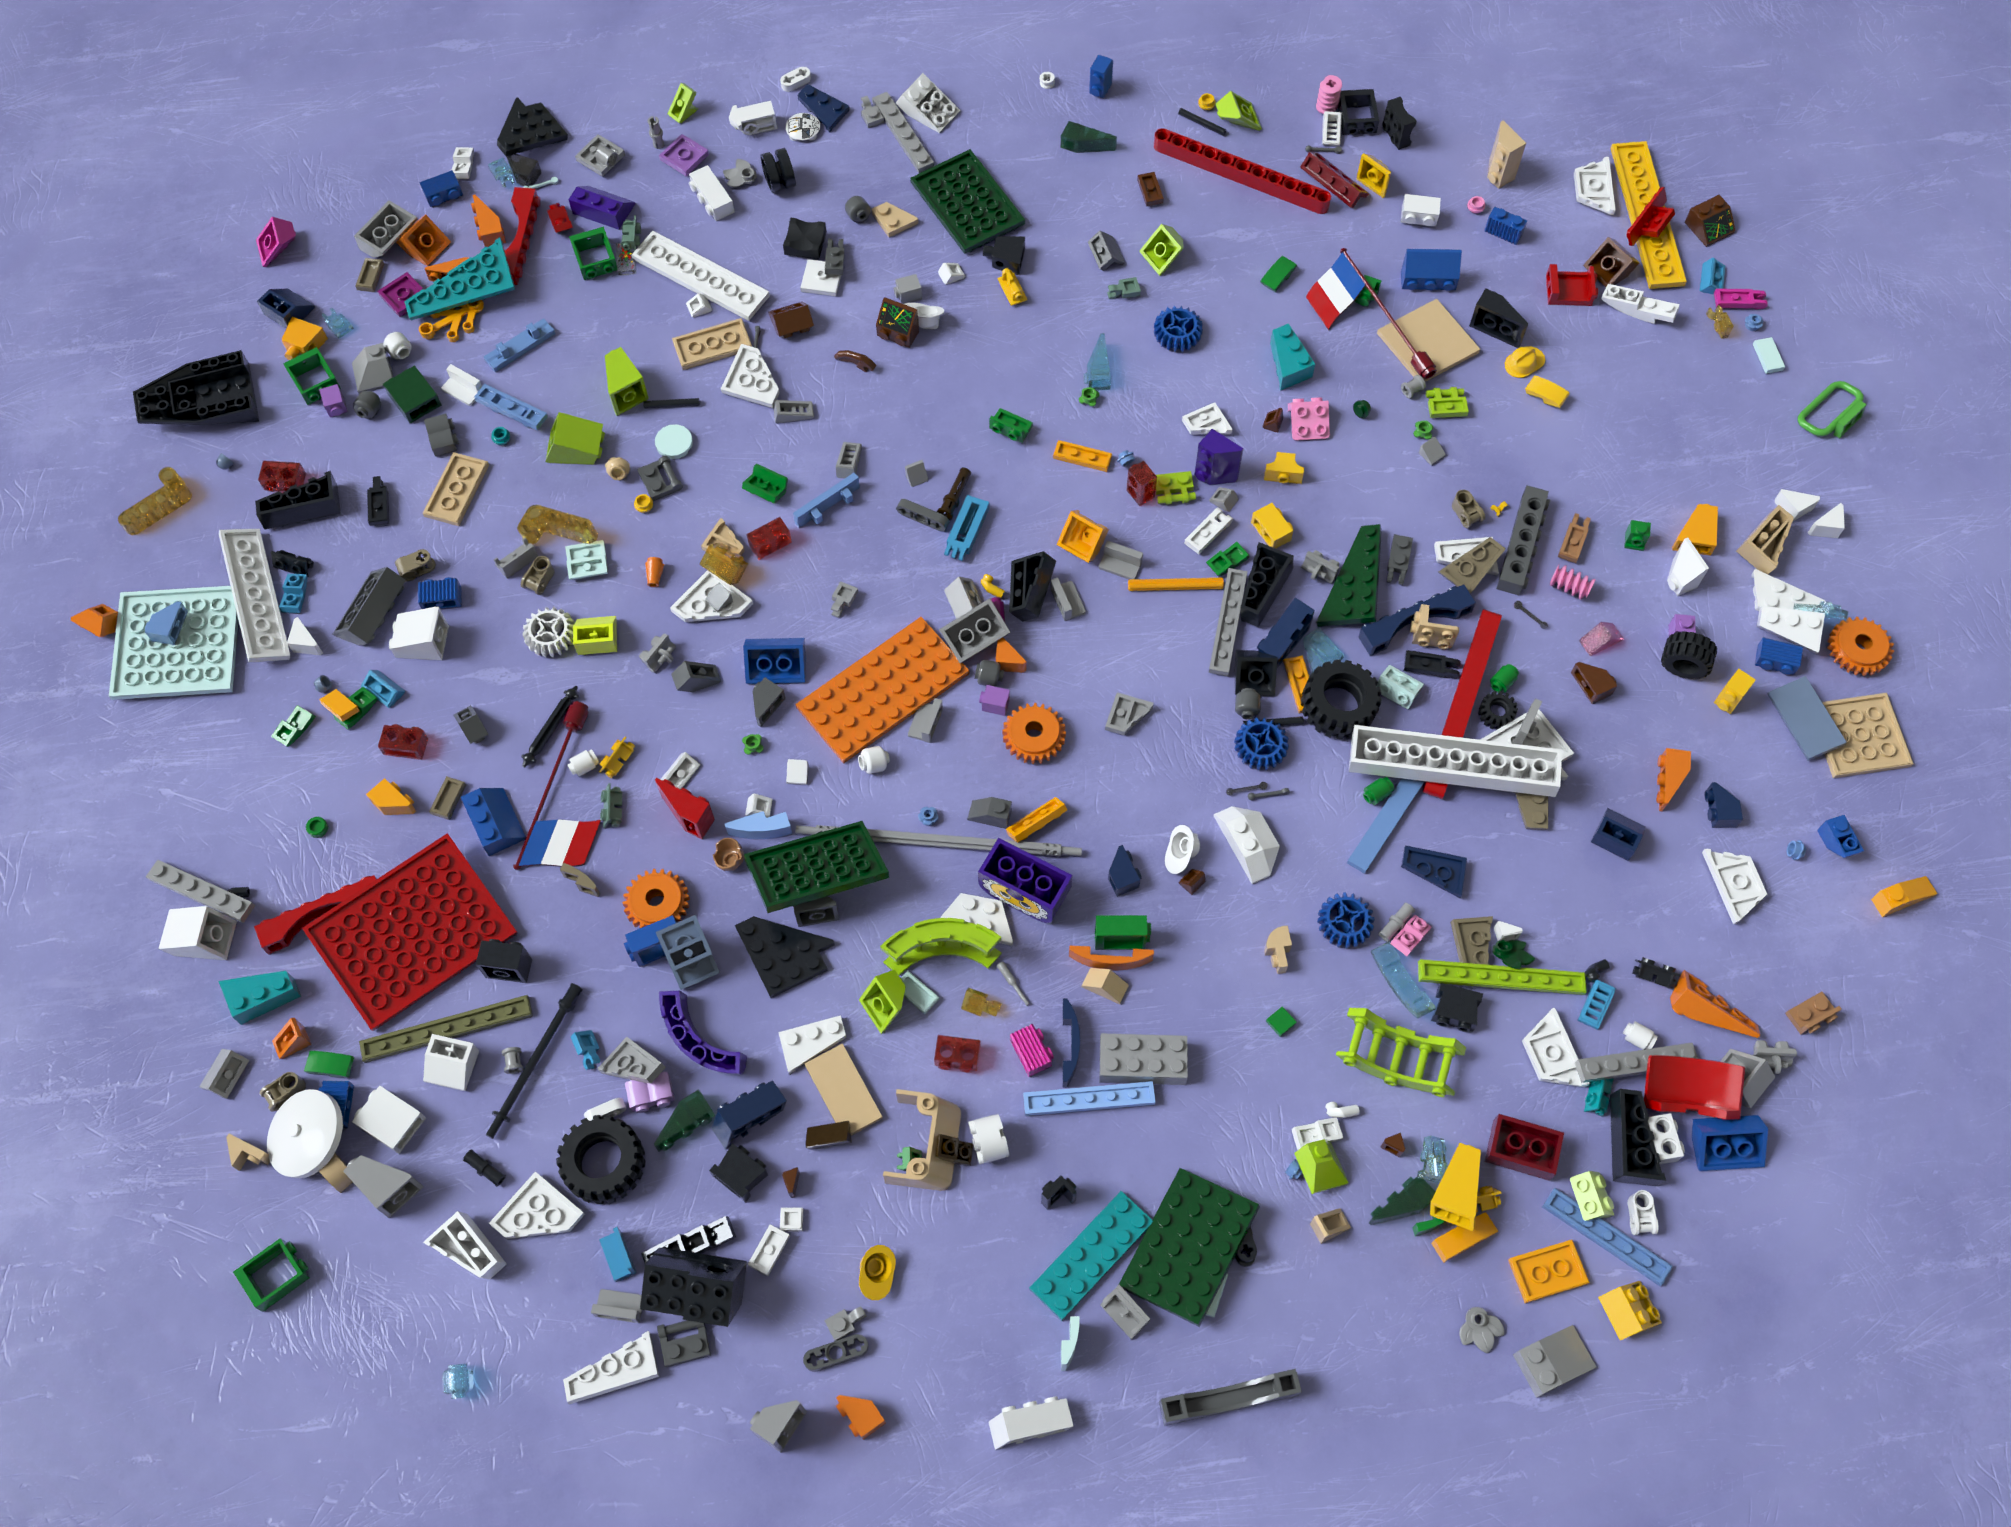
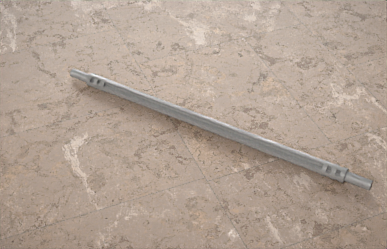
[795,825,1082,857]

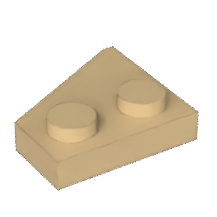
[871,202,918,237]
[701,518,745,565]

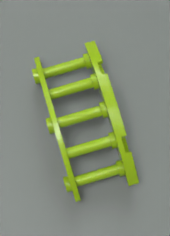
[880,918,1002,976]
[1336,1008,1466,1097]

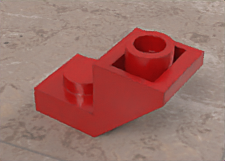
[547,203,573,233]

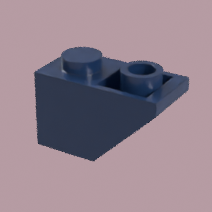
[1704,782,1743,828]
[1108,845,1142,897]

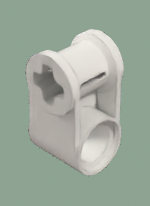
[1627,1190,1658,1235]

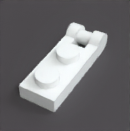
[1184,507,1233,554]

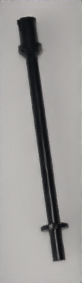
[486,983,583,1139]

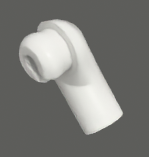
[1325,1102,1359,1118]

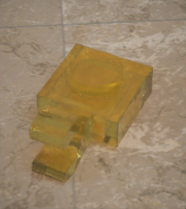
[1706,305,1734,339]
[961,987,1002,1016]

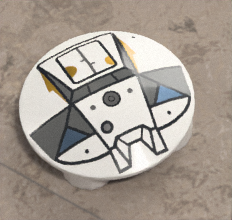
[786,113,820,141]

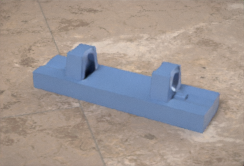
[484,318,555,373]
[474,384,548,431]
[793,473,860,528]

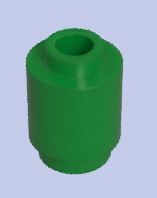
[1490,664,1519,693]
[1363,777,1394,805]

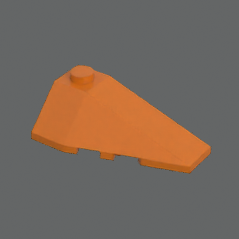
[1670,970,1760,1038]

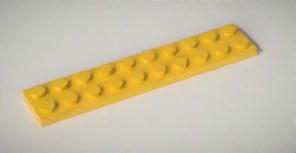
[1610,141,1687,289]

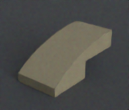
[560,863,600,897]

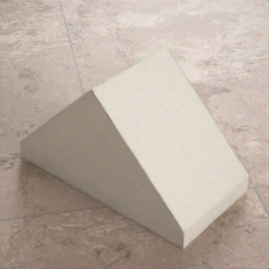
[1775,489,1820,522]
[1808,503,1845,538]
[287,617,323,655]

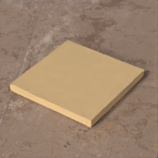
[1377,299,1480,382]
[1822,693,1913,778]

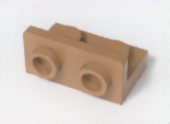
[1785,991,1842,1035]

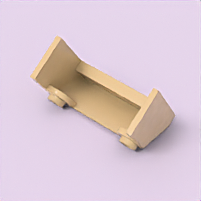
[883,1089,961,1191]

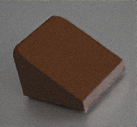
[782,1167,800,1198]

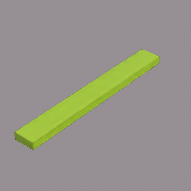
[1418,959,1587,995]

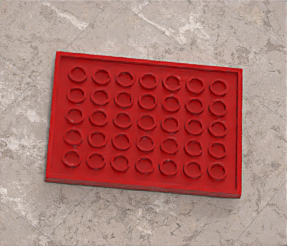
[302,833,518,1031]

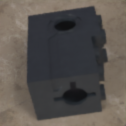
[640,1247,747,1327]

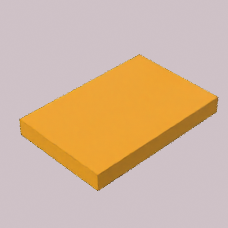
[1508,1239,1590,1303]

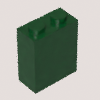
[383,365,442,424]

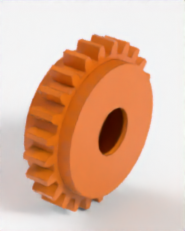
[1827,617,1894,676]
[1002,703,1066,764]
[622,869,690,928]

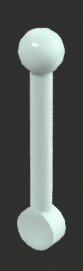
[523,177,558,189]

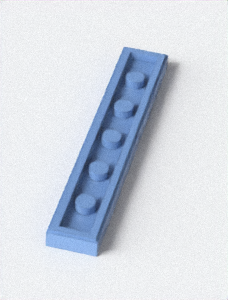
[1347,778,1425,874]
[1542,1188,1673,1286]

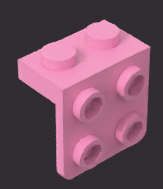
[1288,397,1330,440]

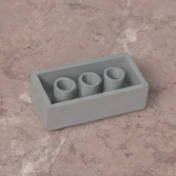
[1099,1033,1188,1085]

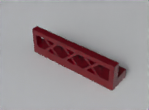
[1300,152,1369,208]

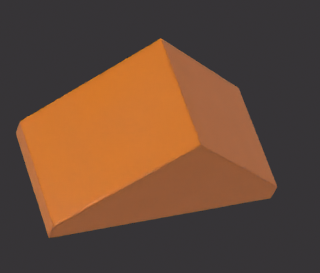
[996,637,1027,673]
[272,1018,312,1059]

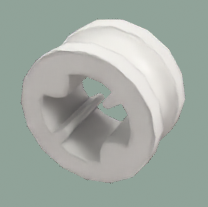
[1039,72,1055,89]

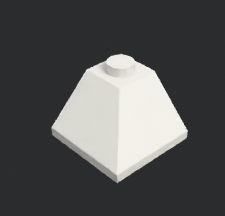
[1667,538,1709,596]

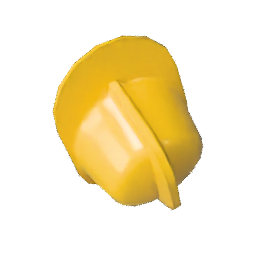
[1504,346,1545,378]
[859,1245,896,1300]

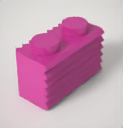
[1010,1024,1054,1077]

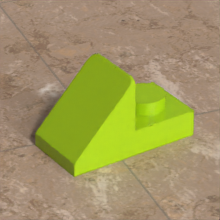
[667,83,698,123]

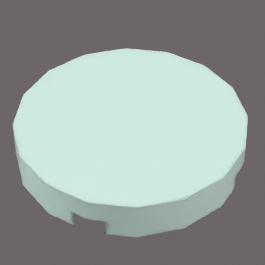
[655,424,693,459]

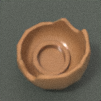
[713,838,744,871]

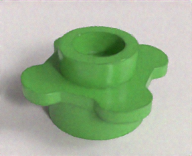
[1079,387,1099,406]
[1413,421,1434,440]
[742,734,764,755]

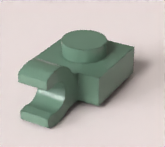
[1107,277,1141,299]

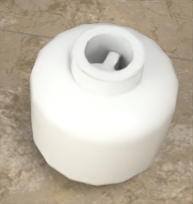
[383,332,412,359]
[858,746,890,774]

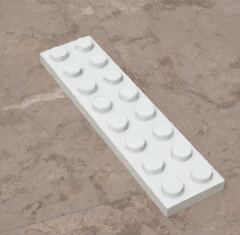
[632,231,770,321]
[219,529,290,662]

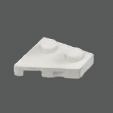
[1182,402,1232,435]

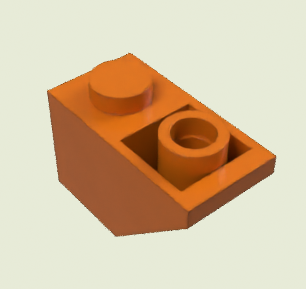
[70,604,118,637]
[836,1395,886,1440]

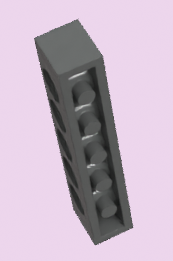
[1496,485,1550,595]

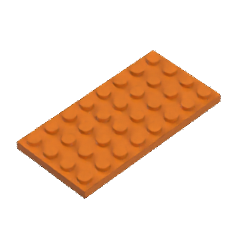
[795,617,970,764]

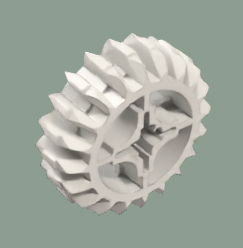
[523,607,575,658]

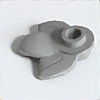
[723,159,757,187]
[1459,1307,1504,1353]

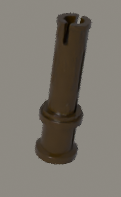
[937,467,971,520]

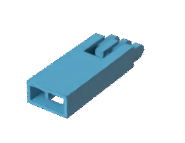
[944,495,990,561]

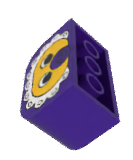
[978,838,1073,923]

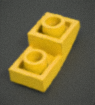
[1525,375,1570,408]

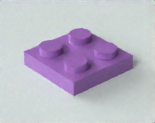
[659,134,709,176]

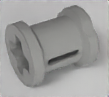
[1401,375,1426,398]
[502,1047,524,1074]

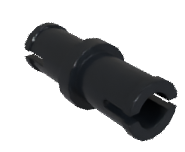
[463,1149,506,1187]

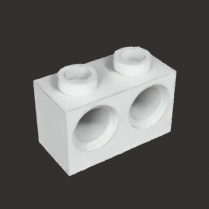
[1648,1113,1685,1164]

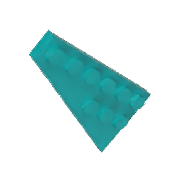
[404,237,515,321]

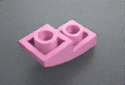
[1390,915,1432,956]

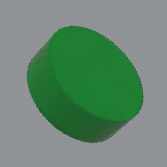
[306,817,328,838]

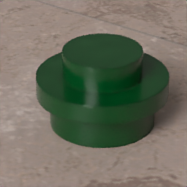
[1353,400,1371,418]

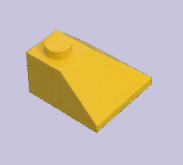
[1356,153,1391,198]

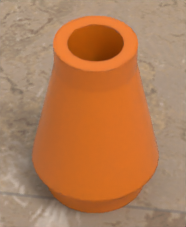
[645,557,664,587]

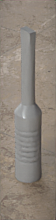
[997,961,1029,1006]

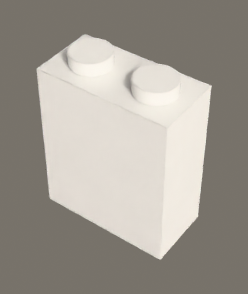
[352,1086,426,1154]

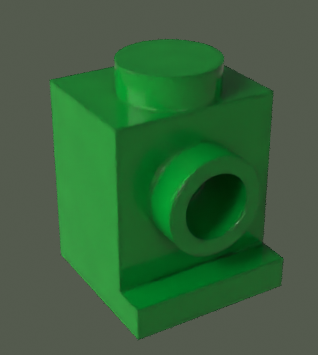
[1355,275,1382,307]
[1624,520,1651,551]

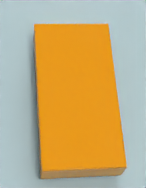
[319,689,359,722]

